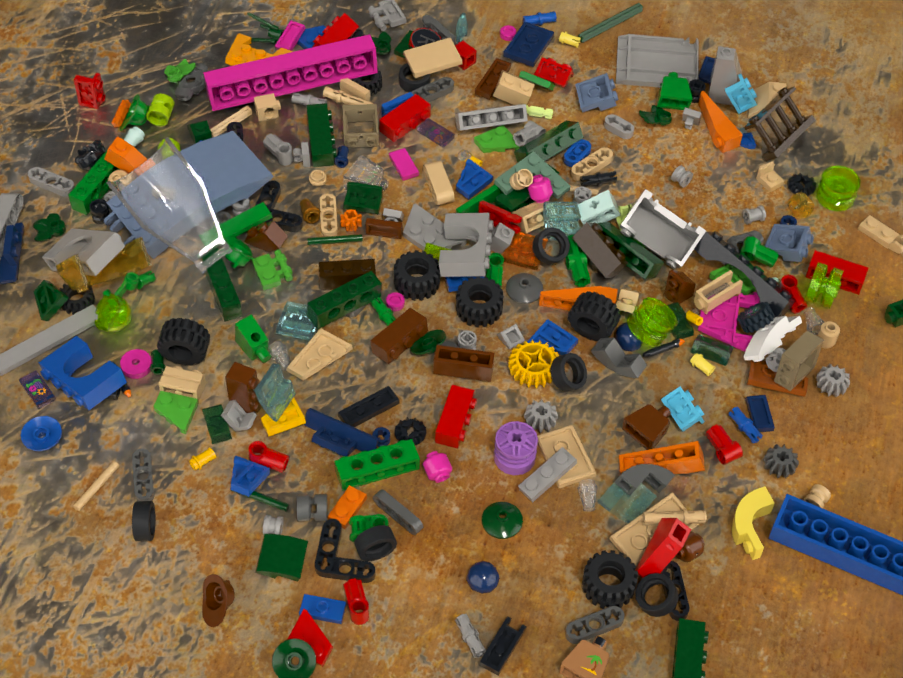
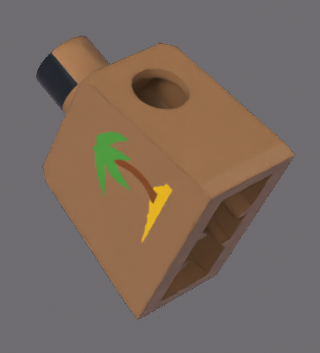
[560,636,610,678]

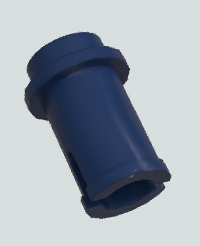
[335,146,349,168]

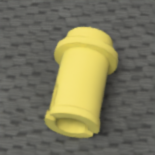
[559,31,581,48]
[690,353,716,376]

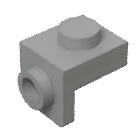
[221,400,257,431]

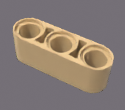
[423,161,455,205]

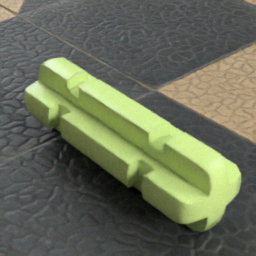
[526,105,553,119]

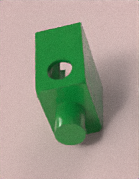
[657,72,692,110]
[235,314,272,363]

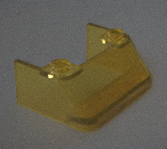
[56,237,152,293]

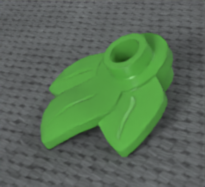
[164,59,196,83]

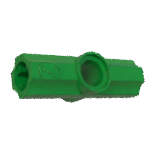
[566,235,591,288]

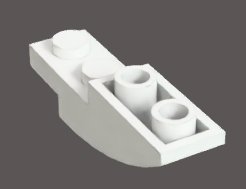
[744,316,802,362]

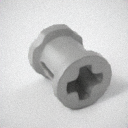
[742,205,766,225]

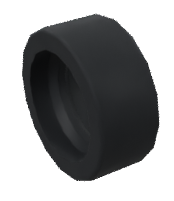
[399,63,431,92]
[532,227,570,264]
[551,353,587,392]
[132,501,156,541]
[354,525,397,561]
[635,573,679,617]

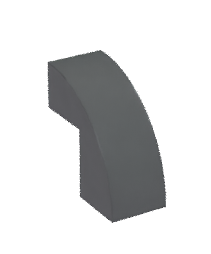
[591,337,647,378]
[614,464,675,496]

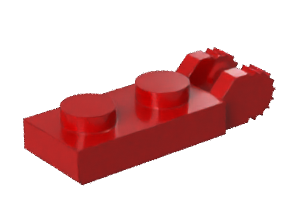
[479,200,522,234]

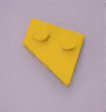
[261,393,306,437]

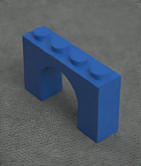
[39,336,127,410]

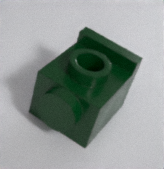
[885,299,903,327]

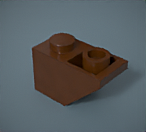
[244,221,288,252]
[664,269,696,306]

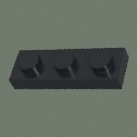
[338,386,399,427]

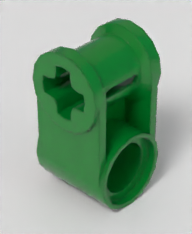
[349,514,389,542]

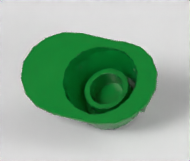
[120,94,150,131]
[224,236,254,269]

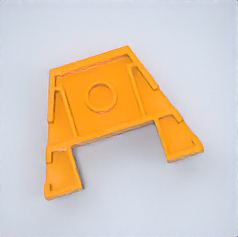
[225,33,293,66]

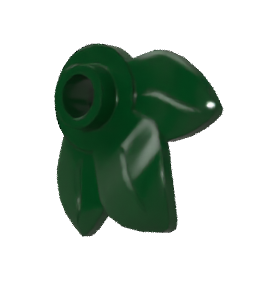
[371,31,391,55]
[639,105,672,125]
[33,213,66,242]

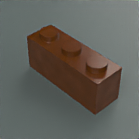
[370,308,428,364]
[433,345,495,382]
[225,362,262,413]

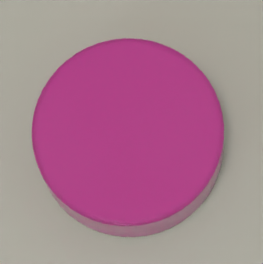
[500,25,516,41]
[386,292,405,311]

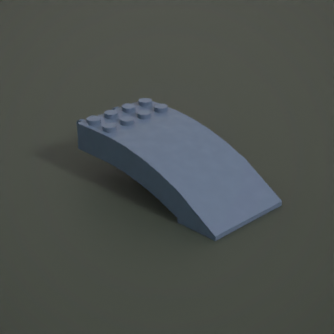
[103,131,274,259]

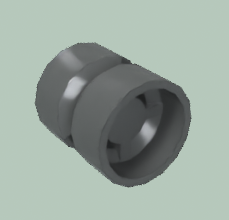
[297,494,328,521]

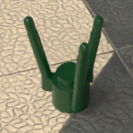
[247,12,284,44]

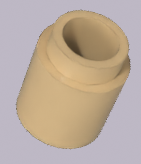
[818,321,840,349]

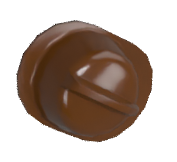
[202,574,235,627]

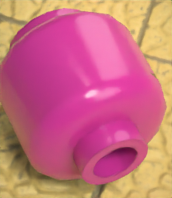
[528,174,553,203]
[423,451,452,483]

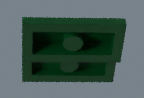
[255,534,308,582]

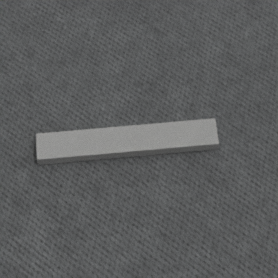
[0,304,103,376]

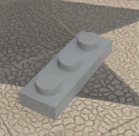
[518,447,577,502]

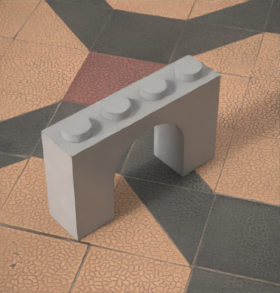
[439,213,494,277]
[42,228,125,276]

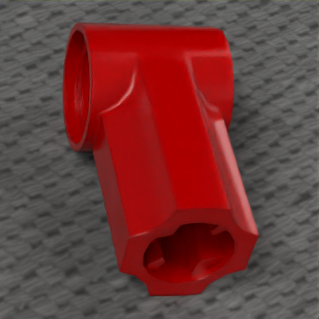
[778,274,807,314]
[706,424,743,465]
[248,441,289,473]
[343,578,369,625]

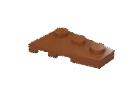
[747,360,808,397]

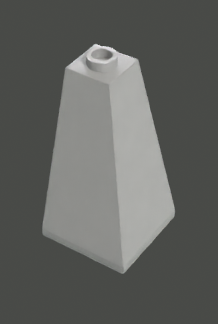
[708,46,743,105]

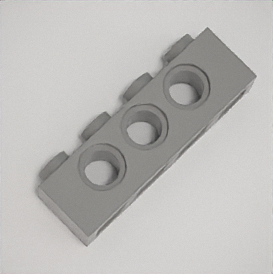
[455,104,528,131]

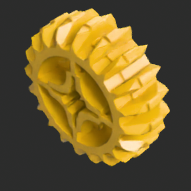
[508,339,559,389]

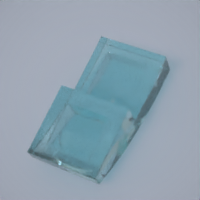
[456,13,468,44]

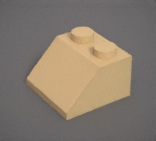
[493,70,534,105]
[748,82,786,122]

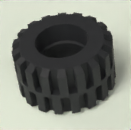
[394,250,440,301]
[456,276,504,327]
[568,291,621,341]
[157,318,210,366]
[582,550,638,609]

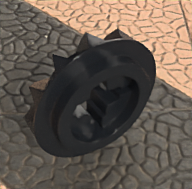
[788,173,817,197]
[395,417,426,445]

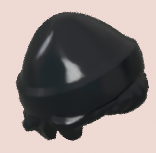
[75,139,106,170]

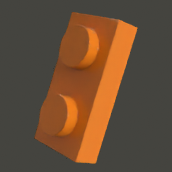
[327,485,367,529]

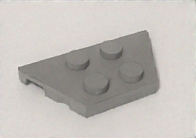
[403,204,467,255]

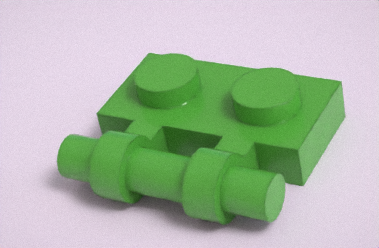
[251,250,293,290]

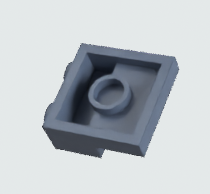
[575,73,619,112]
[765,224,814,262]

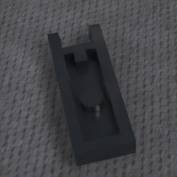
[479,616,527,676]

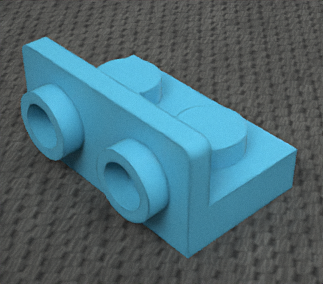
[725,74,757,114]
[661,386,705,431]

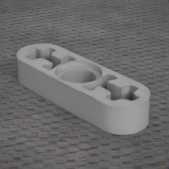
[28,167,75,197]

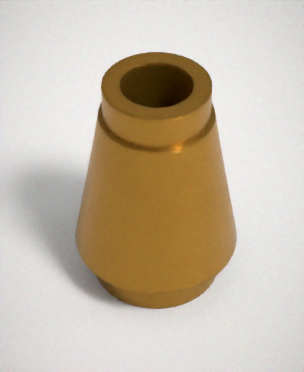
[300,198,320,223]

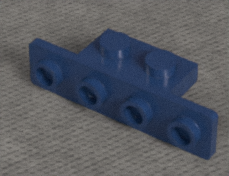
[0,222,24,284]
[304,408,379,456]

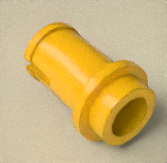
[189,447,216,471]

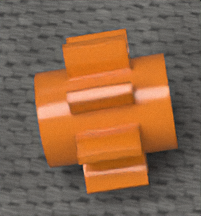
[340,209,362,232]

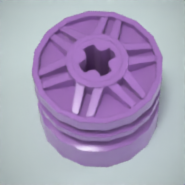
[494,421,538,475]

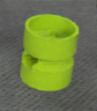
[146,93,175,127]

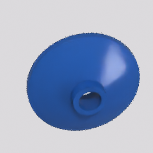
[21,416,62,451]

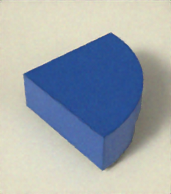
[740,132,756,149]

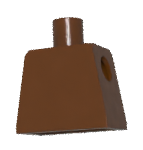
[622,404,671,450]

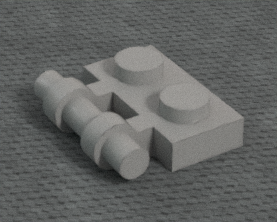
[368,0,406,31]

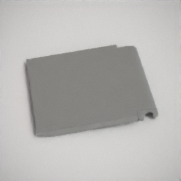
[616,34,699,88]

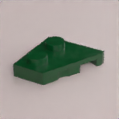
[33,280,69,321]

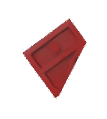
[287,609,333,667]

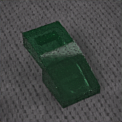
[660,302,694,339]
[202,404,232,444]

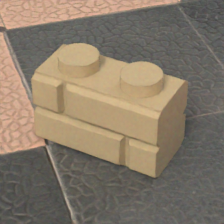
[159,366,206,402]

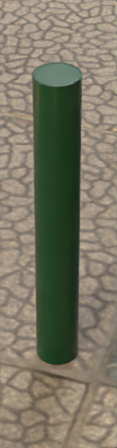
[307,234,363,245]
[230,488,289,512]

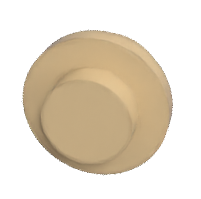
[309,169,327,186]

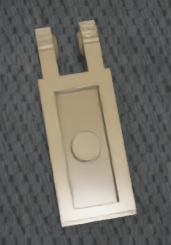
[858,215,903,254]

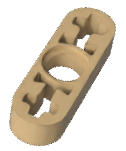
[571,148,613,181]
[320,194,338,237]

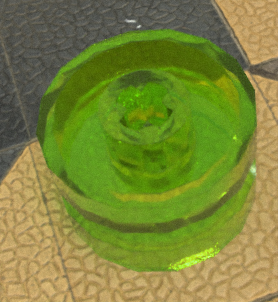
[816,165,861,211]
[805,262,844,309]
[627,297,677,346]

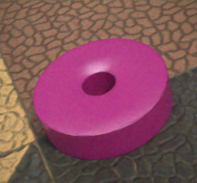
[120,349,152,379]

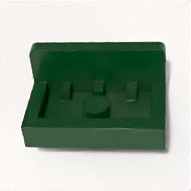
[343,182,383,214]

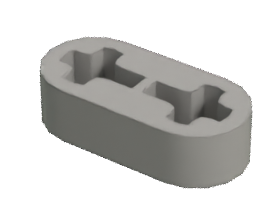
[604,114,634,139]

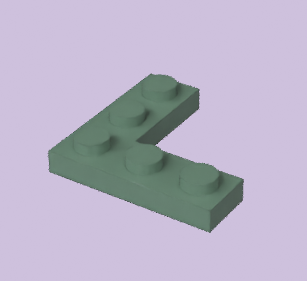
[494,151,571,199]

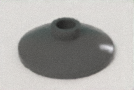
[506,273,543,304]

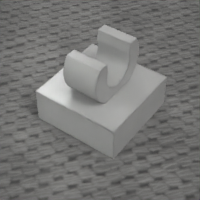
[682,108,702,130]
[293,142,310,167]
[383,208,404,222]

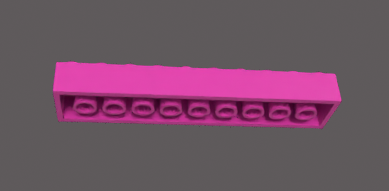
[203,34,378,111]

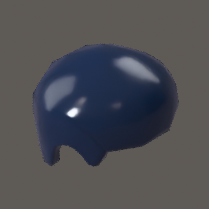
[615,322,644,351]
[466,561,500,594]

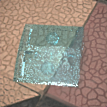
[543,202,581,241]
[276,301,318,340]
[254,363,295,422]
[597,477,657,523]

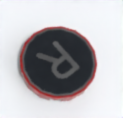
[409,28,441,48]

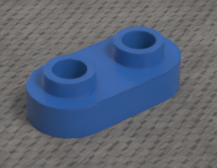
[564,139,591,167]

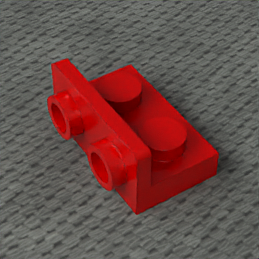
[534,57,574,88]
[74,73,106,109]

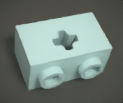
[576,190,620,225]

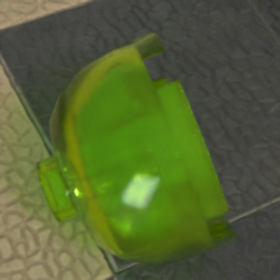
[95,293,131,333]

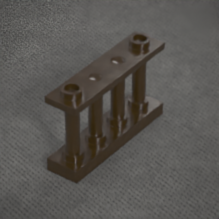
[744,86,815,161]

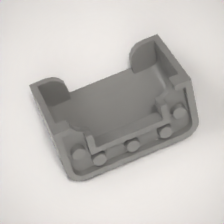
[620,189,706,269]

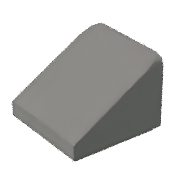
[497,324,525,349]

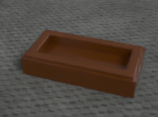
[365,218,403,239]

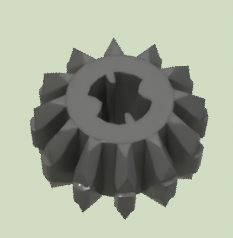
[763,444,799,479]

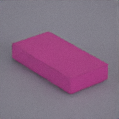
[275,20,306,51]
[389,148,419,181]

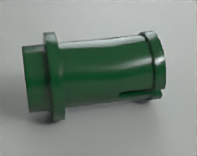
[150,349,166,375]

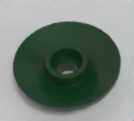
[410,330,446,355]
[482,502,523,539]
[272,639,316,678]

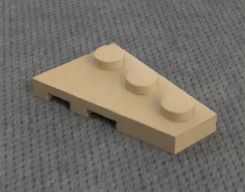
[287,328,353,381]

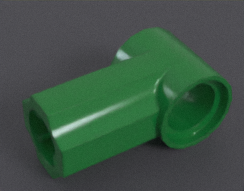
[740,236,779,268]
[486,253,504,289]

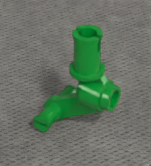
[103,270,156,313]

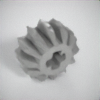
[816,364,850,397]
[524,398,558,434]

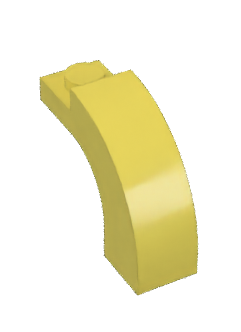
[732,487,775,560]

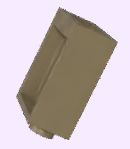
[342,104,379,147]
[774,330,824,391]

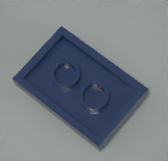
[503,22,554,67]

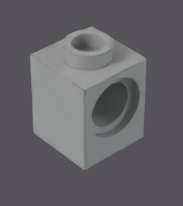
[489,223,515,254]

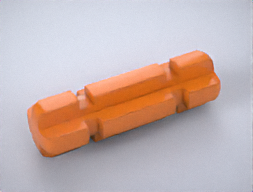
[111,99,131,128]

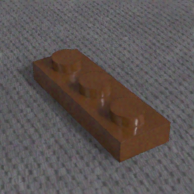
[475,58,511,100]

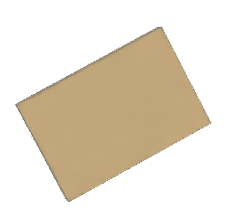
[403,38,462,78]
[537,425,596,488]

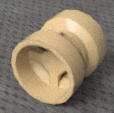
[510,169,533,190]
[803,484,831,508]

